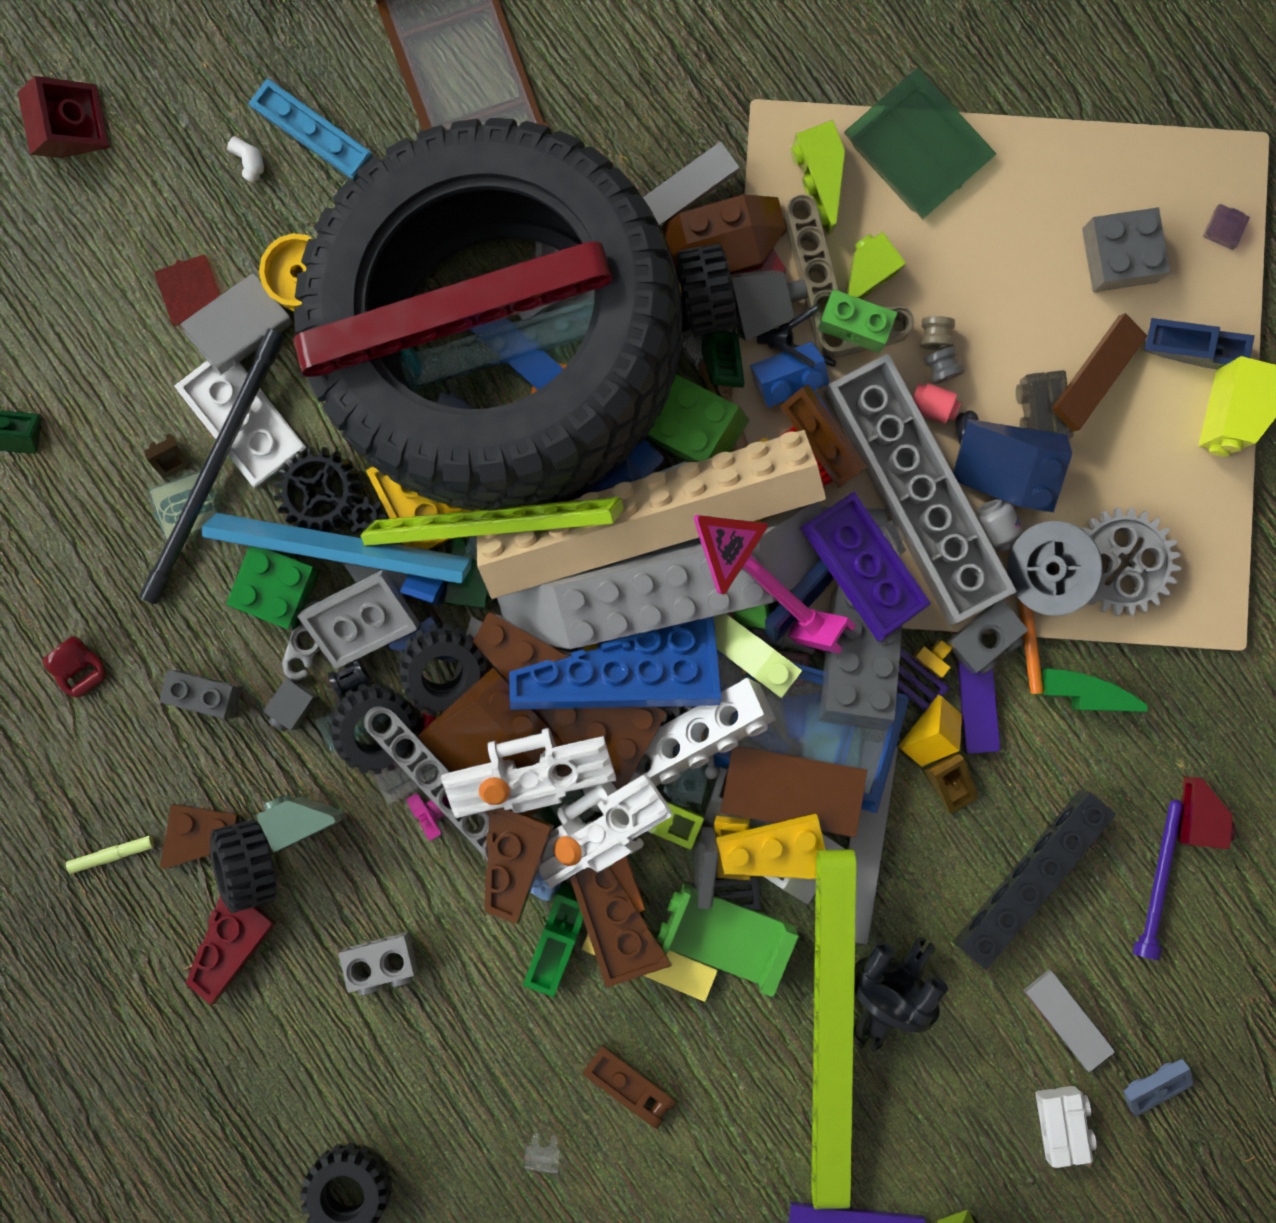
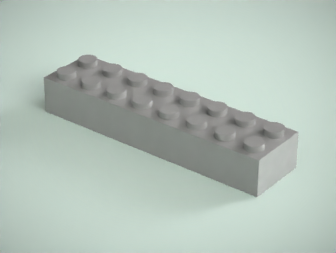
[824,353,1017,625]

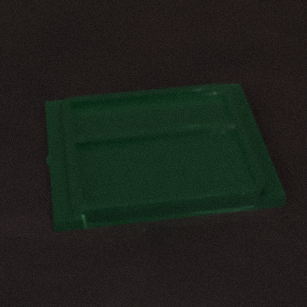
[844,67,997,220]

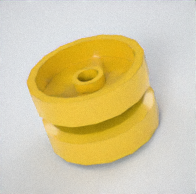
[259,233,313,313]

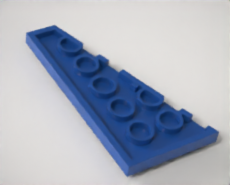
[509,616,721,709]

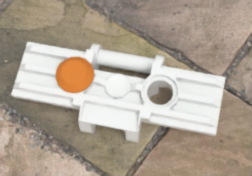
[441,728,616,818]
[538,773,673,889]

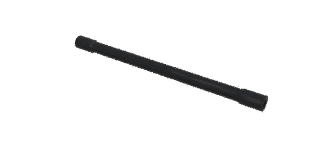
[139,328,286,605]

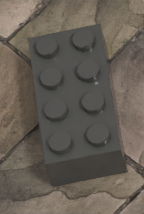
[818,583,902,731]

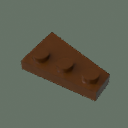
[485,807,554,924]

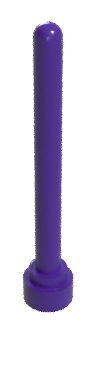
[1132,800,1183,961]

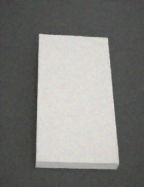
[174,361,308,489]

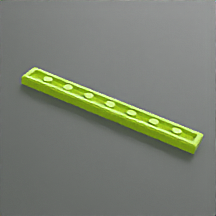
[361,497,624,546]

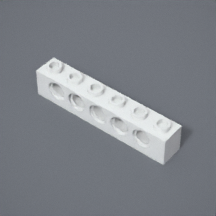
[582,678,776,813]

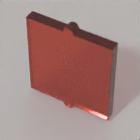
[154,254,220,326]

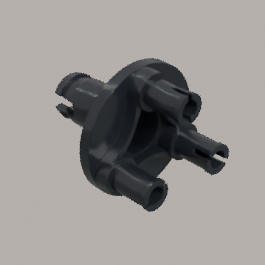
[853,938,948,1052]

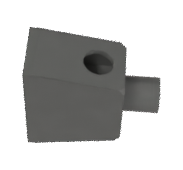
[730,270,808,341]

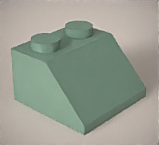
[256,794,348,853]

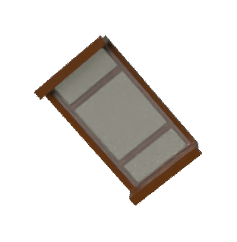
[375,0,548,131]

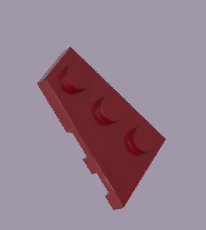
[185,892,277,1005]

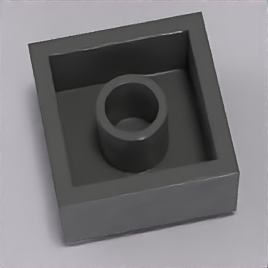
[1082,207,1170,292]

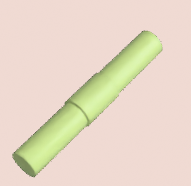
[66,835,155,874]

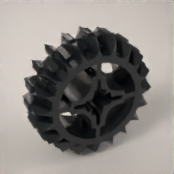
[273,447,364,533]

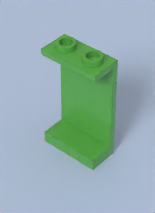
[656,883,799,997]

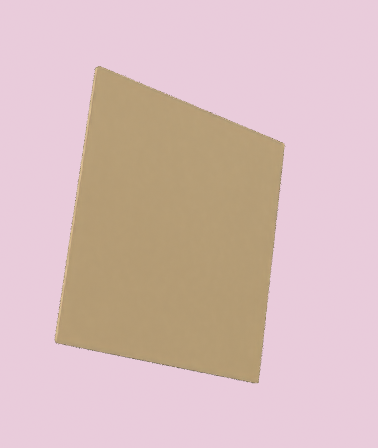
[726,99,1269,651]

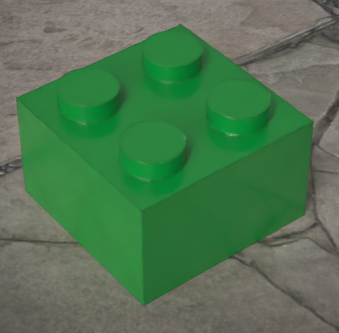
[225,546,321,630]

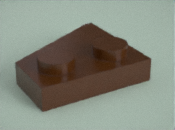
[160,804,240,869]

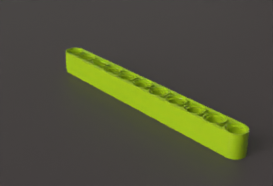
[811,849,856,1210]

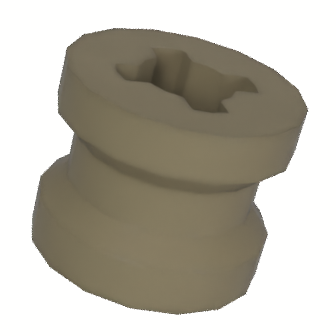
[920,316,955,350]

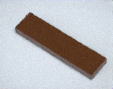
[1051,313,1147,432]

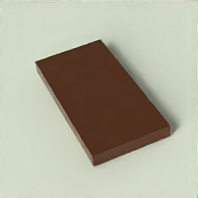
[720,746,868,837]

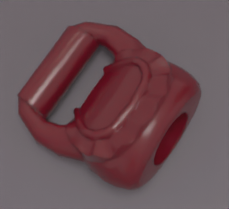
[42,636,106,698]

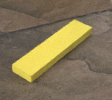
[581,934,718,1002]

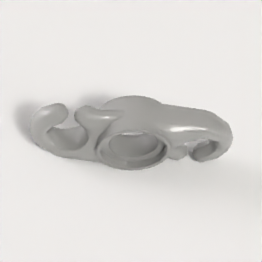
[282,601,320,681]

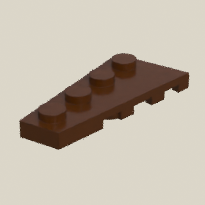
[570,867,672,988]

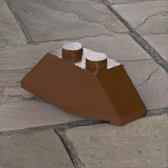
[661,194,787,275]

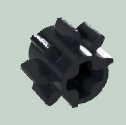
[347,496,389,534]

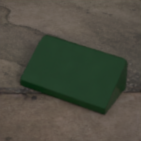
[0,410,42,454]

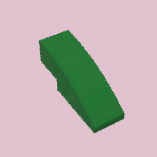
[1038,669,1148,712]
[522,883,583,998]

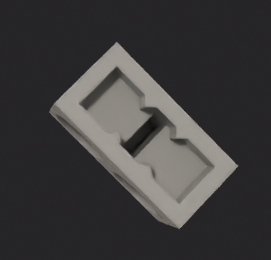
[338,931,418,995]

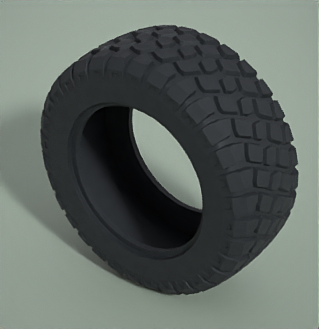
[294,118,682,511]

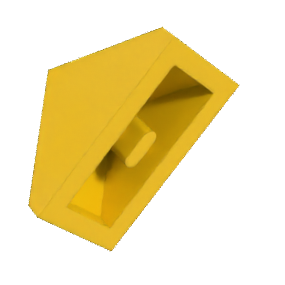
[898,695,962,767]

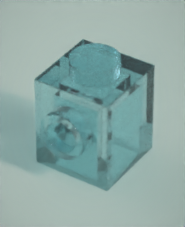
[663,754,708,807]

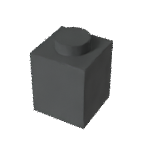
[263,678,320,732]

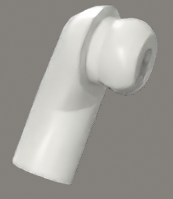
[227,136,264,182]

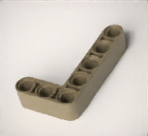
[784,194,914,359]

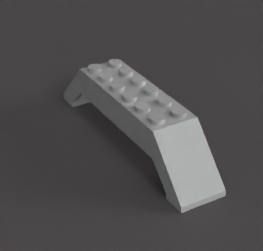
[497,502,822,649]

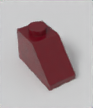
[1178,776,1236,849]

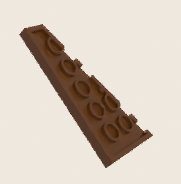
[472,612,668,790]

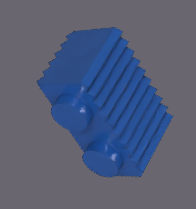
[750,342,830,408]

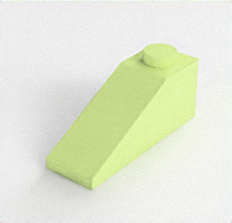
[714,613,802,698]

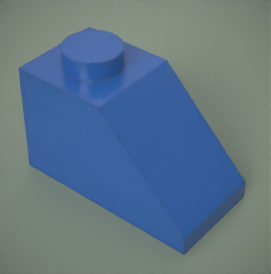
[400,574,448,607]

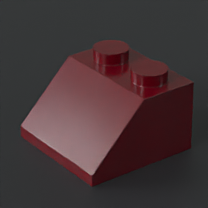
[18,76,109,158]

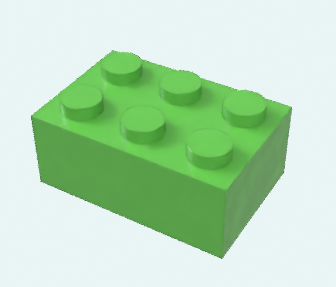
[645,375,749,462]

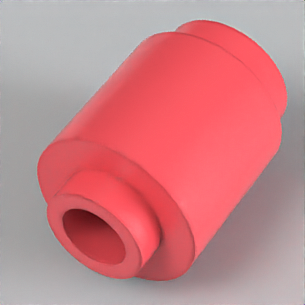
[913,383,961,425]

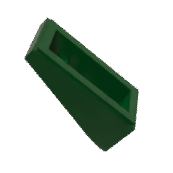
[701,331,745,388]

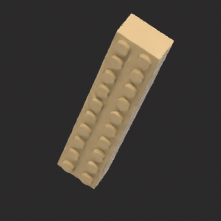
[477,430,826,599]

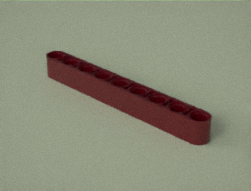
[293,241,612,377]

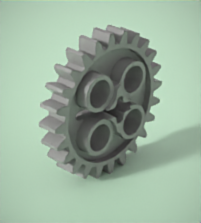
[1081,507,1181,616]

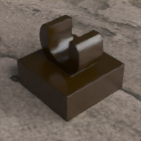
[144,434,192,479]

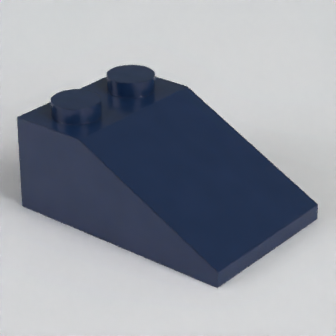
[953,419,1073,513]

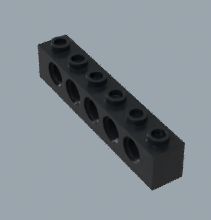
[952,790,1116,970]

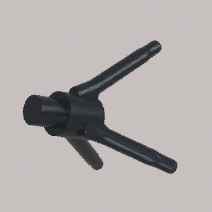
[757,304,837,368]

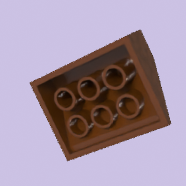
[417,667,572,816]

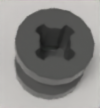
[924,346,965,384]

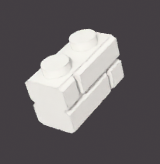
[1035,1086,1097,1168]

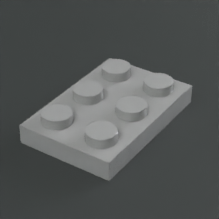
[298,570,420,669]

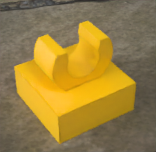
[911,640,952,678]

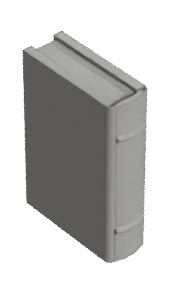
[180,273,292,376]

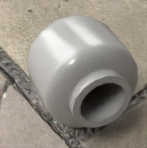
[976,499,1023,552]

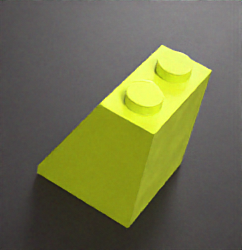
[1199,356,1276,457]

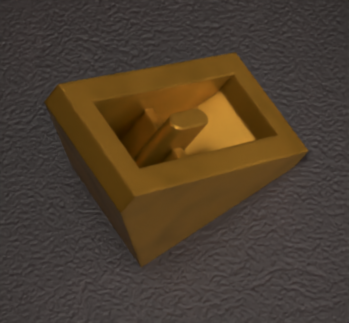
[923,754,979,815]

